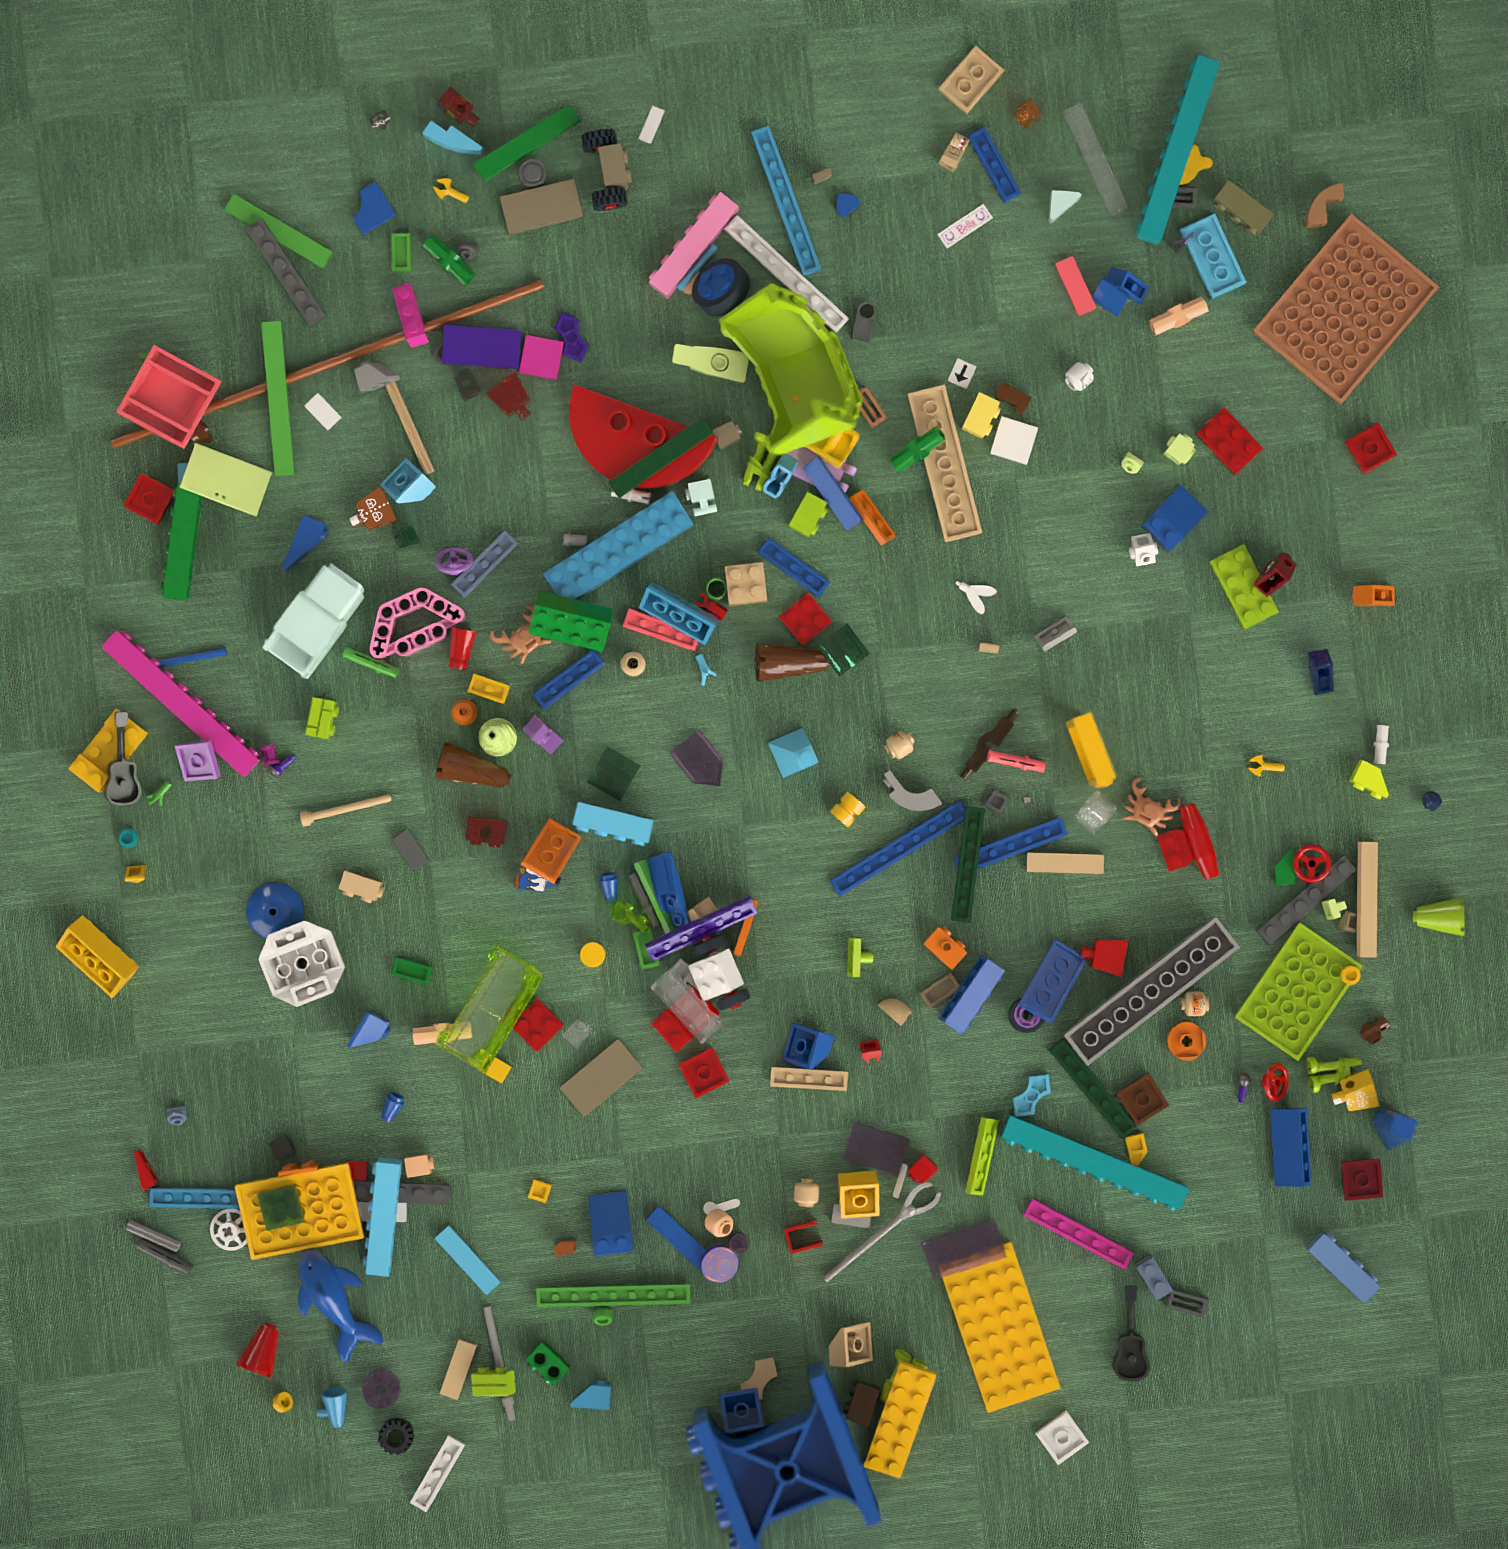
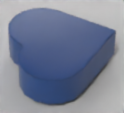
[836,193,859,217]

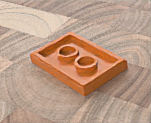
[521,818,582,884]

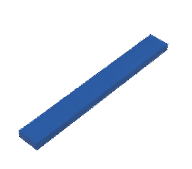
[829,800,965,897]

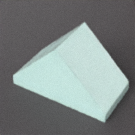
[1048,190,1081,223]

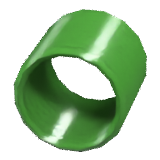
[706,578,727,600]

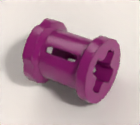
[259,744,280,767]

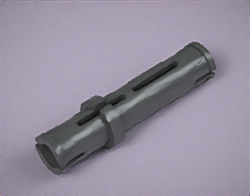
[627,872,661,929]
[137,1238,194,1276]

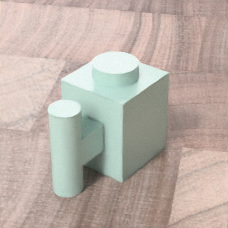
[685,479,717,516]

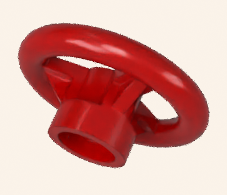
[1293,844,1331,883]
[1262,1063,1289,1101]

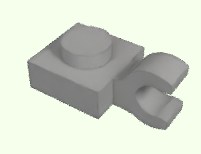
[669,958,698,989]

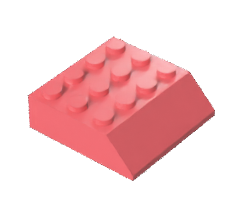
[116,345,221,449]

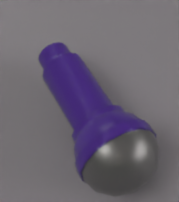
[270,754,296,777]

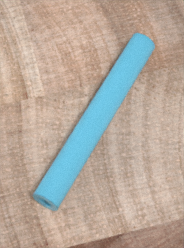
[676,244,717,291]

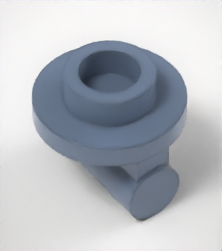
[166,1105,187,1125]

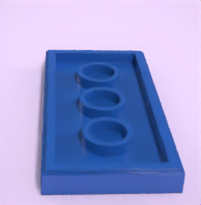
[1018,939,1088,1024]

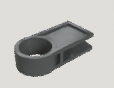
[852,302,876,342]

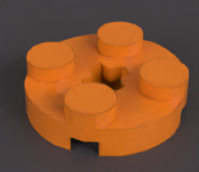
[1167,1022,1206,1061]

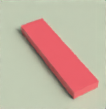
[622,608,698,651]

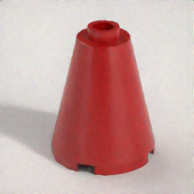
[236,1322,279,1378]

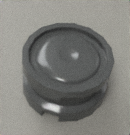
[519,159,547,189]

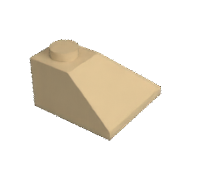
[828,1322,873,1367]

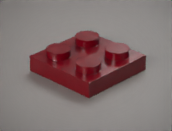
[1340,1158,1384,1201]

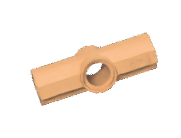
[1149,296,1208,336]
[413,1021,472,1045]

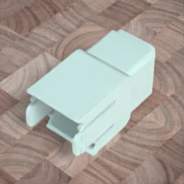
[263,564,365,679]

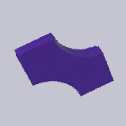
[554,312,589,363]

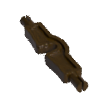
[959,709,1020,781]

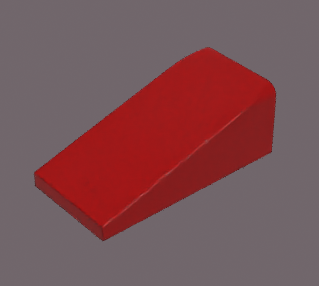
[134,1149,159,1191]

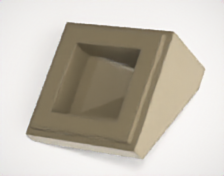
[1336,911,1357,934]

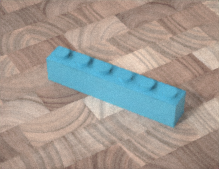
[363,1157,402,1277]

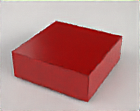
[348,1160,368,1181]

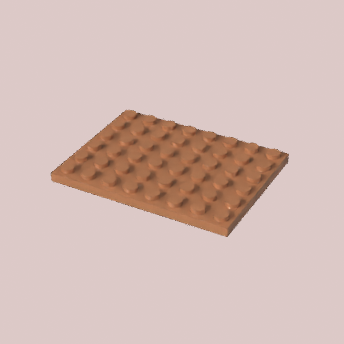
[1252,214,1439,405]

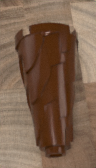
[755,643,830,681]
[434,742,511,788]

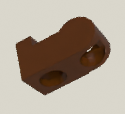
[995,384,1031,416]

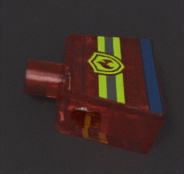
[437,87,480,127]

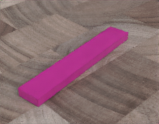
[1023,1198,1134,1269]

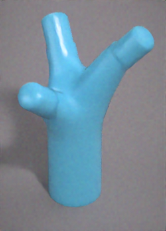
[696,654,717,686]

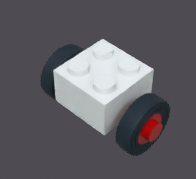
[688,934,751,1011]

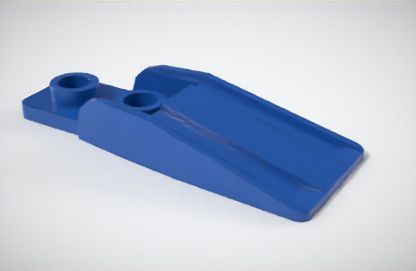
[648,852,691,930]

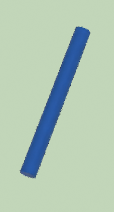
[158,647,227,667]

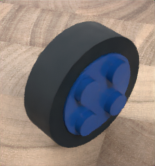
[692,258,750,316]

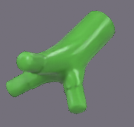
[147,781,172,806]

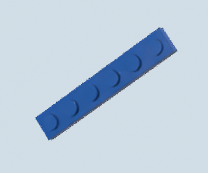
[953,817,1068,869]

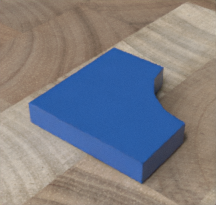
[353,182,396,235]

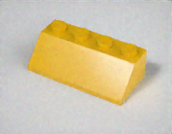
[56,915,139,998]

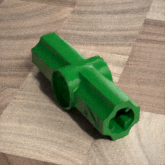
[422,234,476,286]
[890,426,946,472]

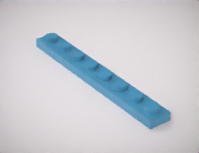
[751,126,821,276]

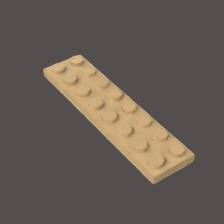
[907,384,982,543]

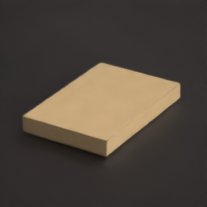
[938,45,1004,115]

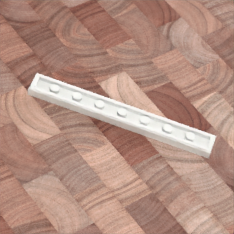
[724,215,849,333]

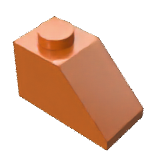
[1352,585,1395,606]

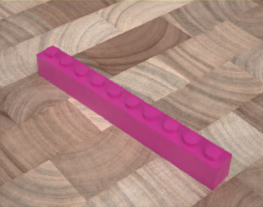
[101,630,261,777]

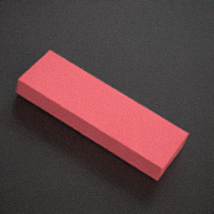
[1055,256,1096,317]

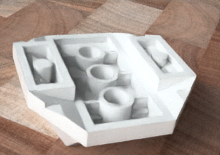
[259,921,345,1007]

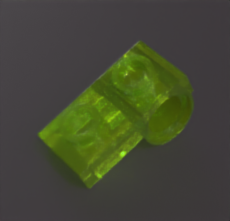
[611,900,651,933]

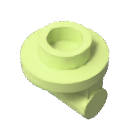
[1122,452,1144,474]

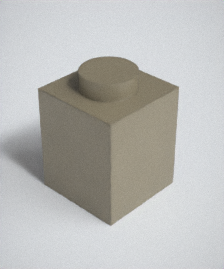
[713,421,742,450]

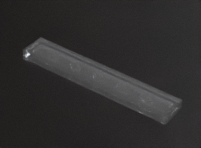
[1063,103,1128,216]

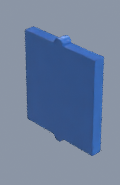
[1092,277,1130,317]

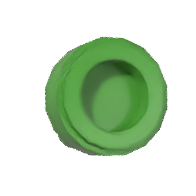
[593,1306,612,1326]

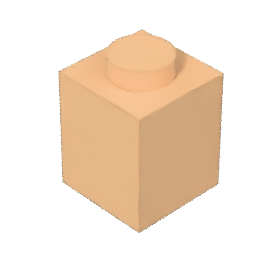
[404,1153,434,1178]

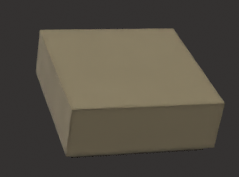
[812,168,832,185]

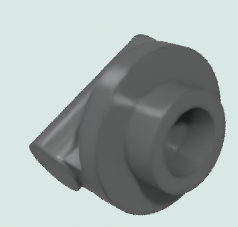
[457,241,479,260]

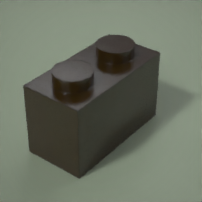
[843,1379,880,1427]

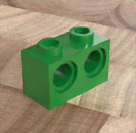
[526,1340,571,1386]

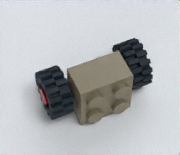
[581,128,632,211]

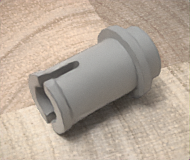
[563,532,587,547]

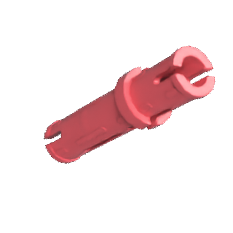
[987,749,1046,773]

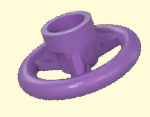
[435,547,473,575]

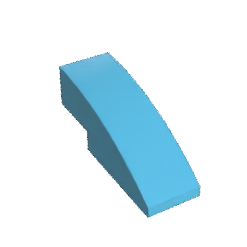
[423,121,484,154]

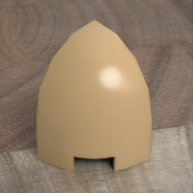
[877,998,913,1026]

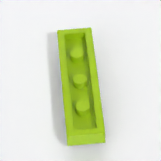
[965,1117,999,1195]

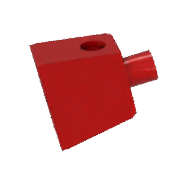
[1080,939,1128,977]

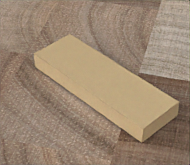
[440,1338,477,1400]

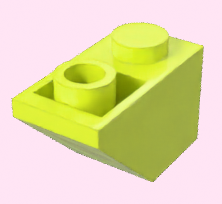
[1349,760,1389,800]

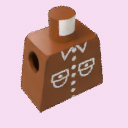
[349,487,398,530]

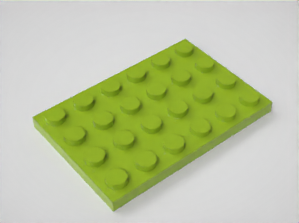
[1234,922,1363,1061]

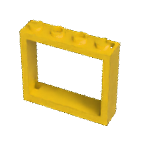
[1065,712,1116,788]

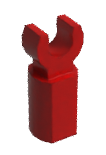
[694,593,728,621]

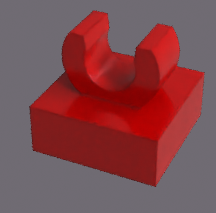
[859,1039,882,1064]

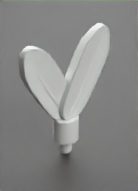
[956,581,996,614]

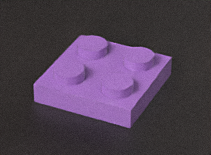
[174,740,221,782]

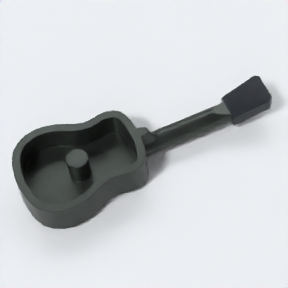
[104,711,142,806]
[1113,1285,1150,1381]

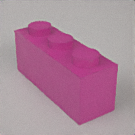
[392,283,429,348]

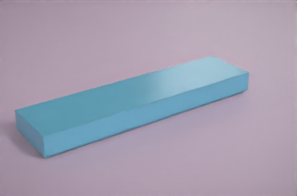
[435,1225,501,1295]

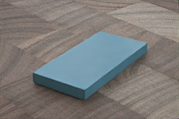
[1179,213,1247,299]

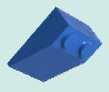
[1141,485,1208,553]
[589,1191,634,1256]

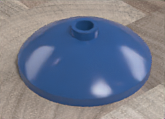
[246,883,304,939]

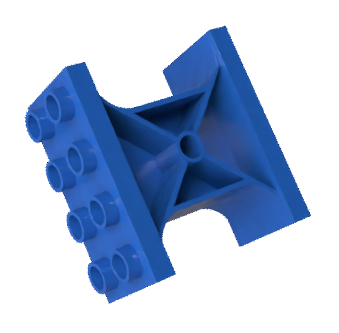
[686,1361,882,1549]

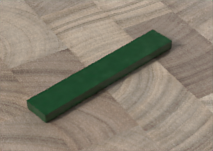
[608,417,714,499]
[951,806,985,923]
[1048,1038,1137,1139]

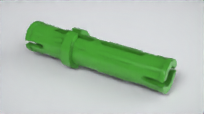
[343,646,401,680]

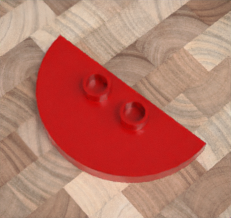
[569,384,718,489]

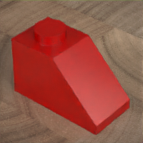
[907,1152,939,1184]

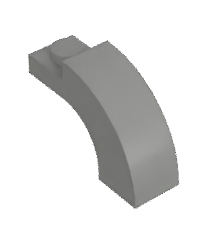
[883,770,942,811]

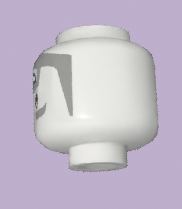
[1065,362,1094,391]

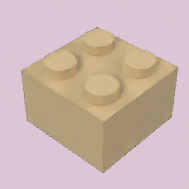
[725,562,767,606]

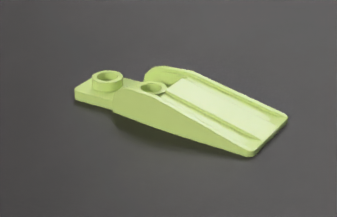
[672,344,749,383]

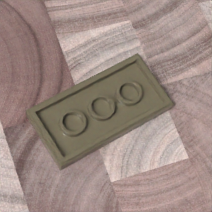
[500,179,583,235]
[560,1038,643,1117]

